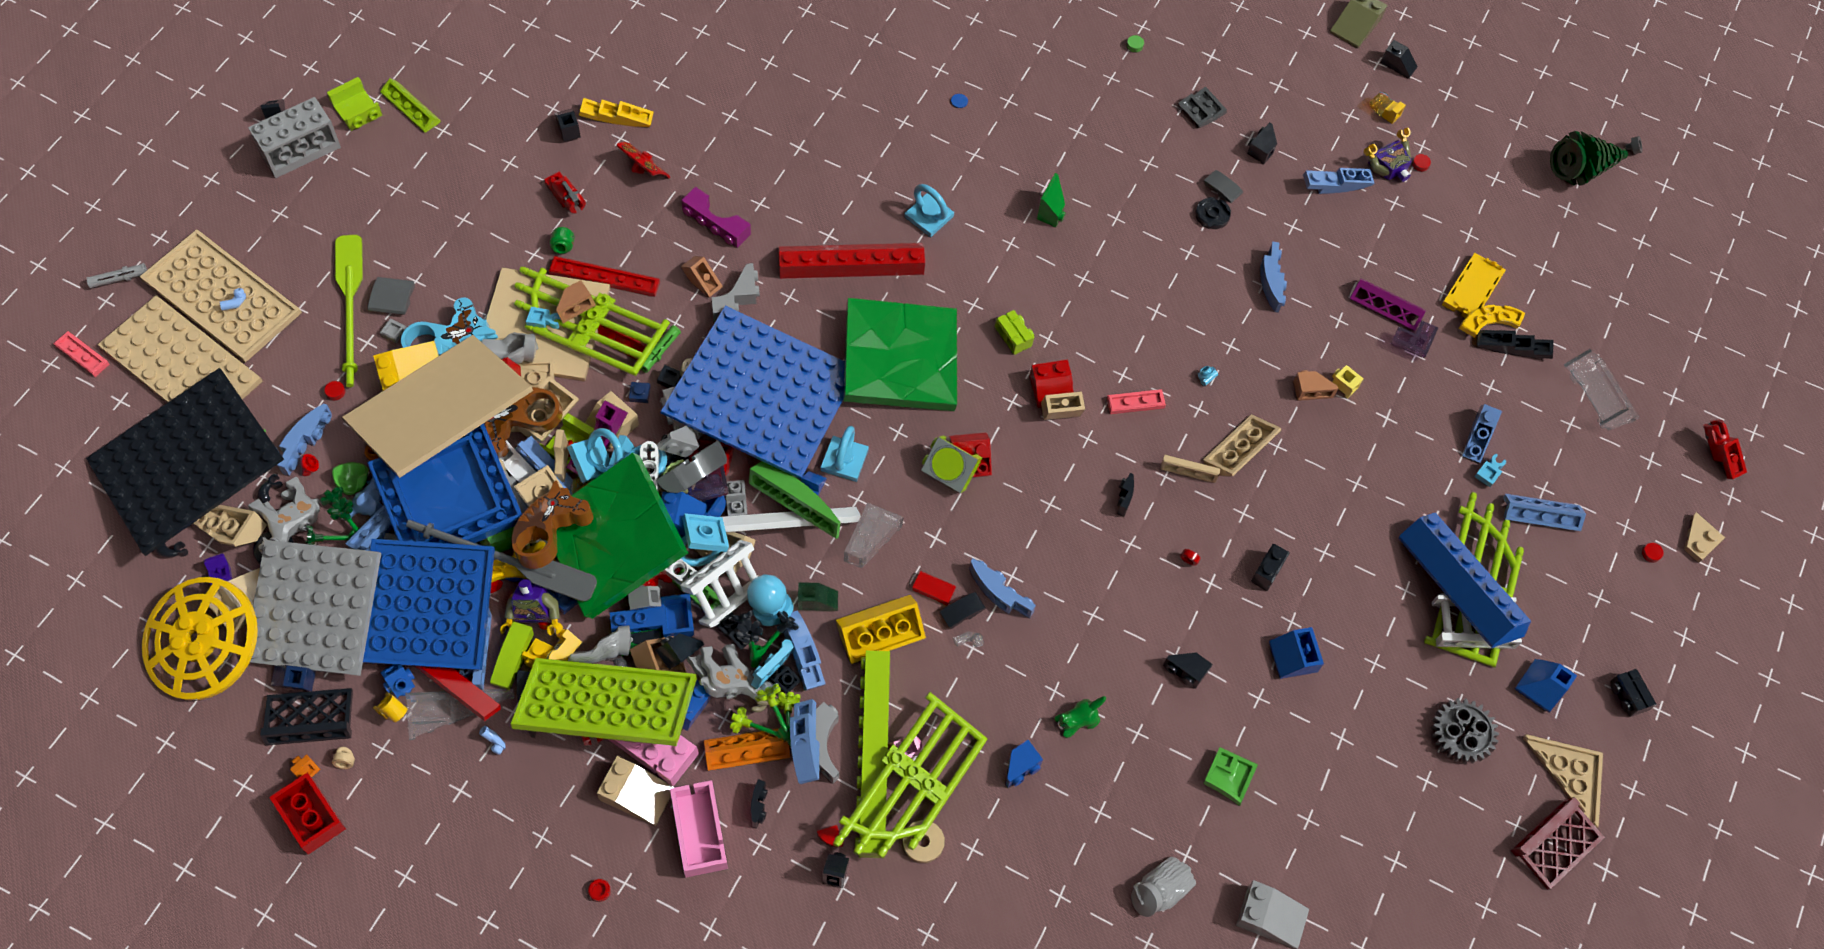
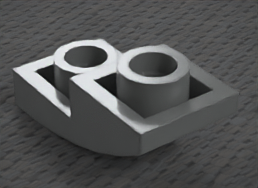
[1204,170,1243,203]

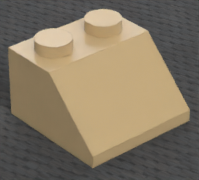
[585,391,639,449]

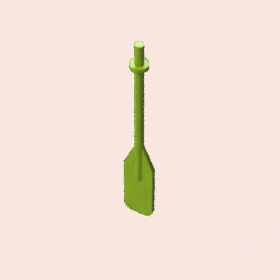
[335,235,363,387]

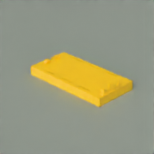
[1442,253,1506,318]

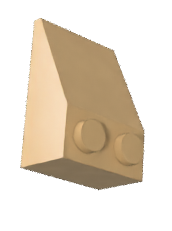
[209,568,260,633]
[597,756,675,826]

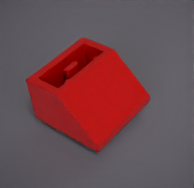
[949,432,992,477]

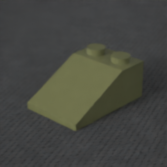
[1330,0,1388,48]

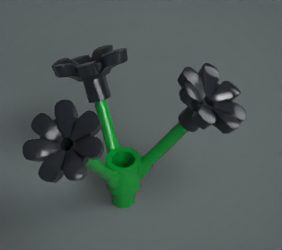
[728,610,799,668]

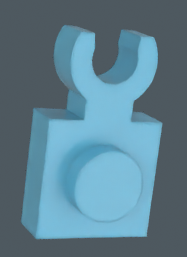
[526,307,561,329]
[1474,454,1506,487]

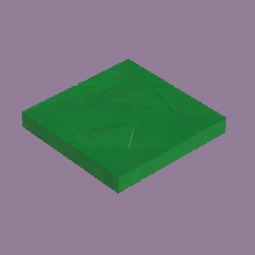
[843,298,957,411]
[556,453,688,619]

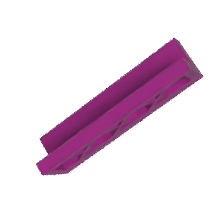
[1350,278,1426,331]

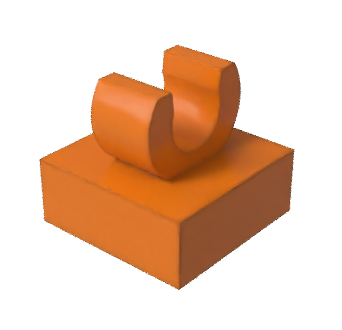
[290,754,321,778]

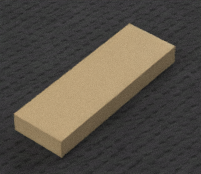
[1160,455,1220,483]

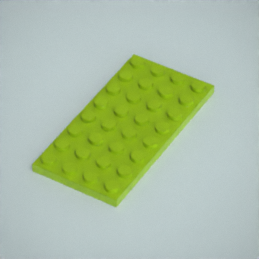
[511,658,697,746]

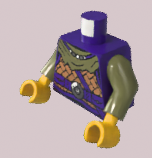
[1363,128,1411,182]
[500,579,563,635]

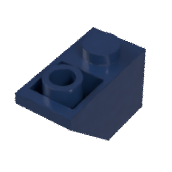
[271,665,316,691]

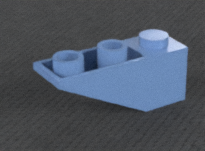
[1462,404,1502,463]

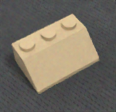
[513,376,579,442]

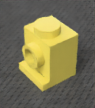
[1332,365,1364,399]

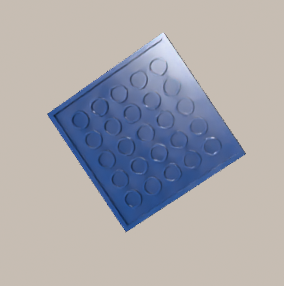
[363,539,495,670]

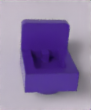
[204,554,233,585]

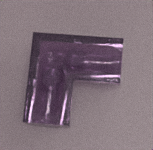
[1390,320,1438,358]
[688,465,729,501]

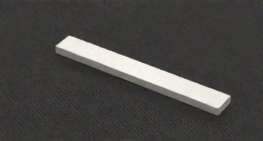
[723,507,861,532]

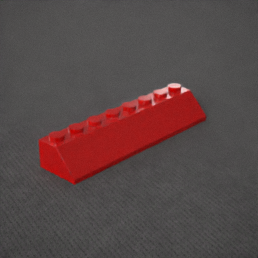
[779,243,925,279]

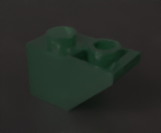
[798,582,838,611]

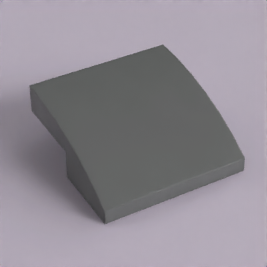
[1178,87,1227,128]
[368,277,415,315]

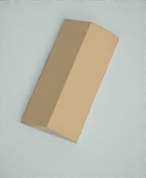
[1203,414,1281,477]

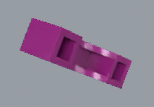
[681,187,751,248]
[566,400,628,474]

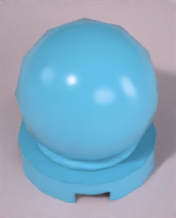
[747,574,793,626]

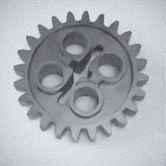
[1431,698,1499,764]

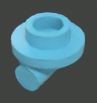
[1198,366,1218,386]

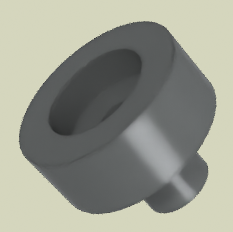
[1625,136,1643,154]

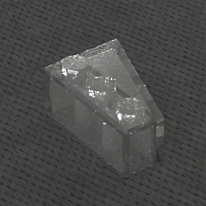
[844,503,903,568]

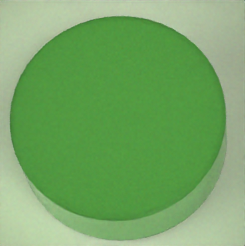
[1127,35,1144,52]

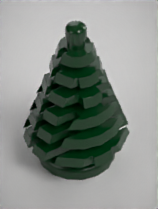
[1550,131,1628,186]

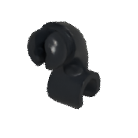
[257,474,283,503]
[156,541,188,558]

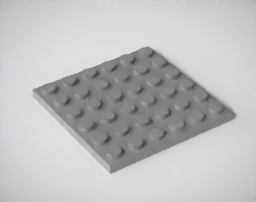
[250,540,381,676]

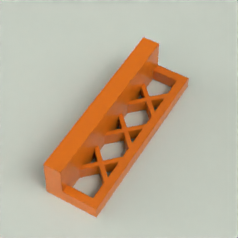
[704,729,790,771]

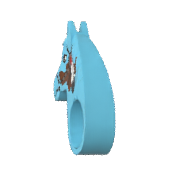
[401,298,498,356]

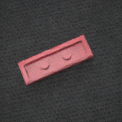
[53,331,110,377]
[1107,389,1166,414]

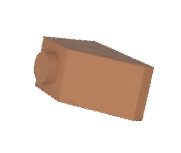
[681,256,723,297]
[556,280,596,323]
[1293,370,1338,401]

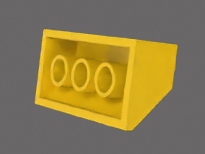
[836,595,926,664]

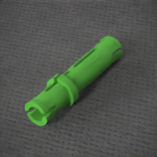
[641,325,681,373]

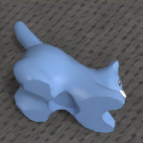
[343,477,383,521]

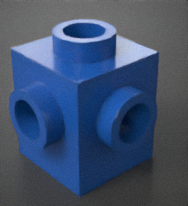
[381,664,415,698]

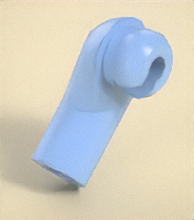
[220,288,246,311]
[479,726,506,755]

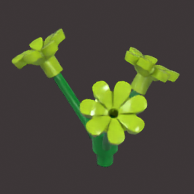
[730,683,801,747]

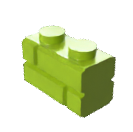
[995,310,1034,355]

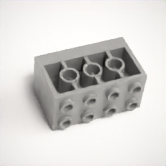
[248,97,341,178]

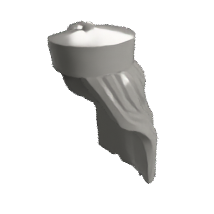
[482,332,538,364]
[568,625,633,663]
[1131,857,1196,917]

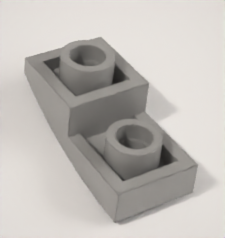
[725,480,747,516]

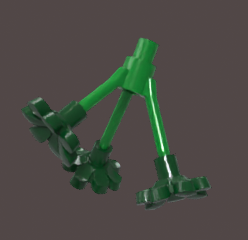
[306,487,360,545]

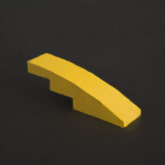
[579,98,654,127]

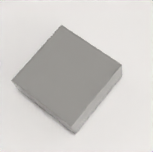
[380,318,407,343]

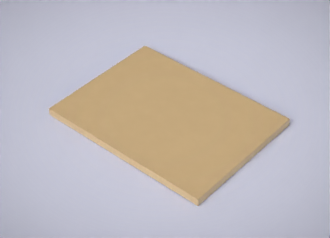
[342,335,533,478]

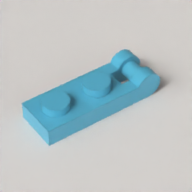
[751,639,794,689]

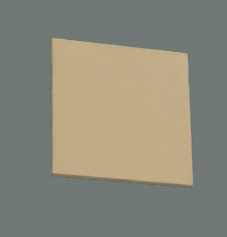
[486,268,610,381]

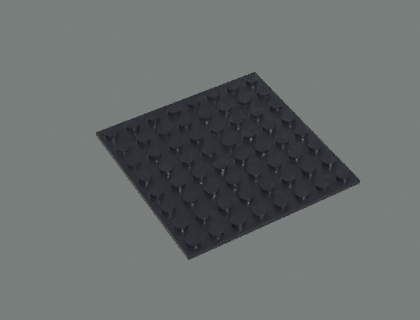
[86,368,284,556]

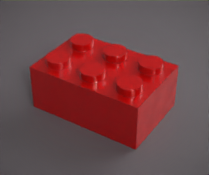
[269,772,346,855]

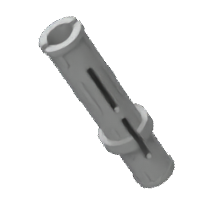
[86,263,147,289]

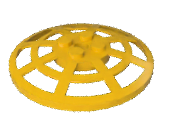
[142,577,258,700]

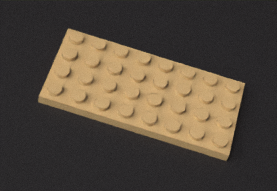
[140,229,302,362]
[98,295,263,403]

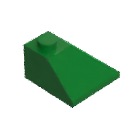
[1037,173,1066,227]

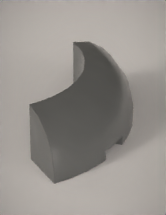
[656,440,727,493]

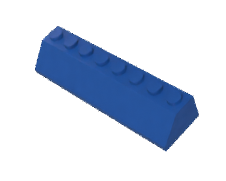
[1398,512,1531,648]

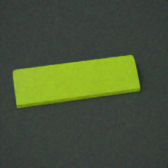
[380,78,441,133]

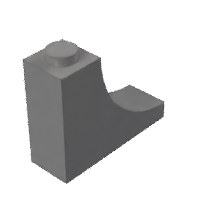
[816,702,839,784]

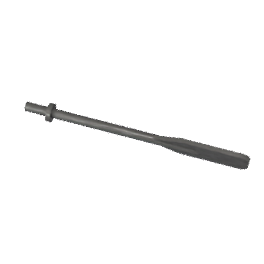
[406,520,597,602]

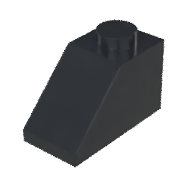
[1380,40,1418,79]
[656,633,705,670]
[822,852,849,888]

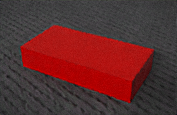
[912,571,956,606]

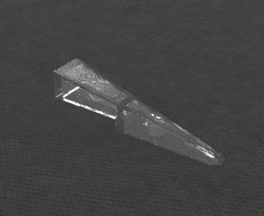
[405,688,514,740]

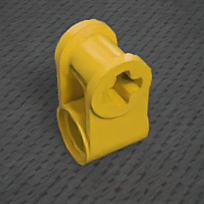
[373,692,408,722]

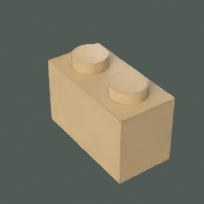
[1041,392,1085,420]

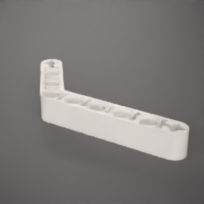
[640,441,698,585]

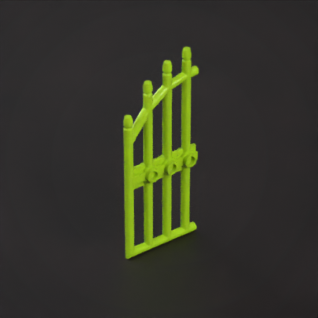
[514,267,670,376]
[1424,492,1524,668]
[833,692,988,858]

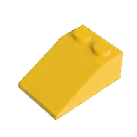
[373,341,439,391]

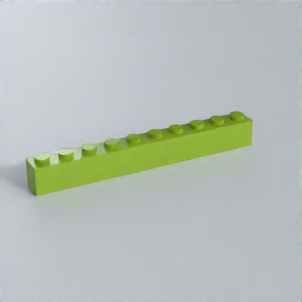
[855,650,890,858]

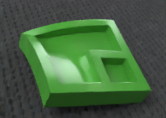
[1204,747,1258,806]

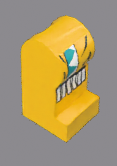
[544,629,582,661]

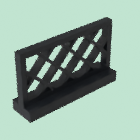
[260,688,353,746]

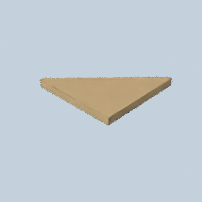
[1523,734,1603,828]

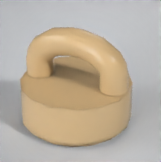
[332,747,355,769]

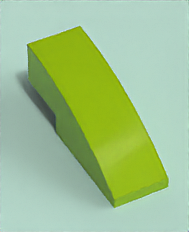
[490,621,534,690]

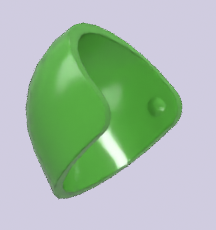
[332,462,369,495]

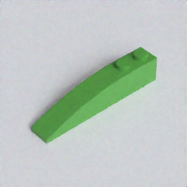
[749,461,840,539]

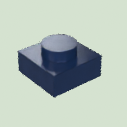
[629,382,651,403]

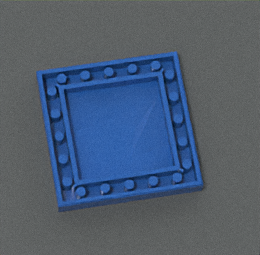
[367,423,522,544]

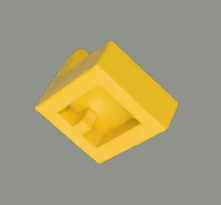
[521,638,554,668]

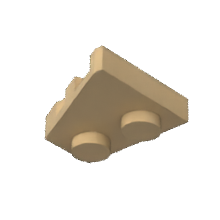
[1684,512,1725,563]

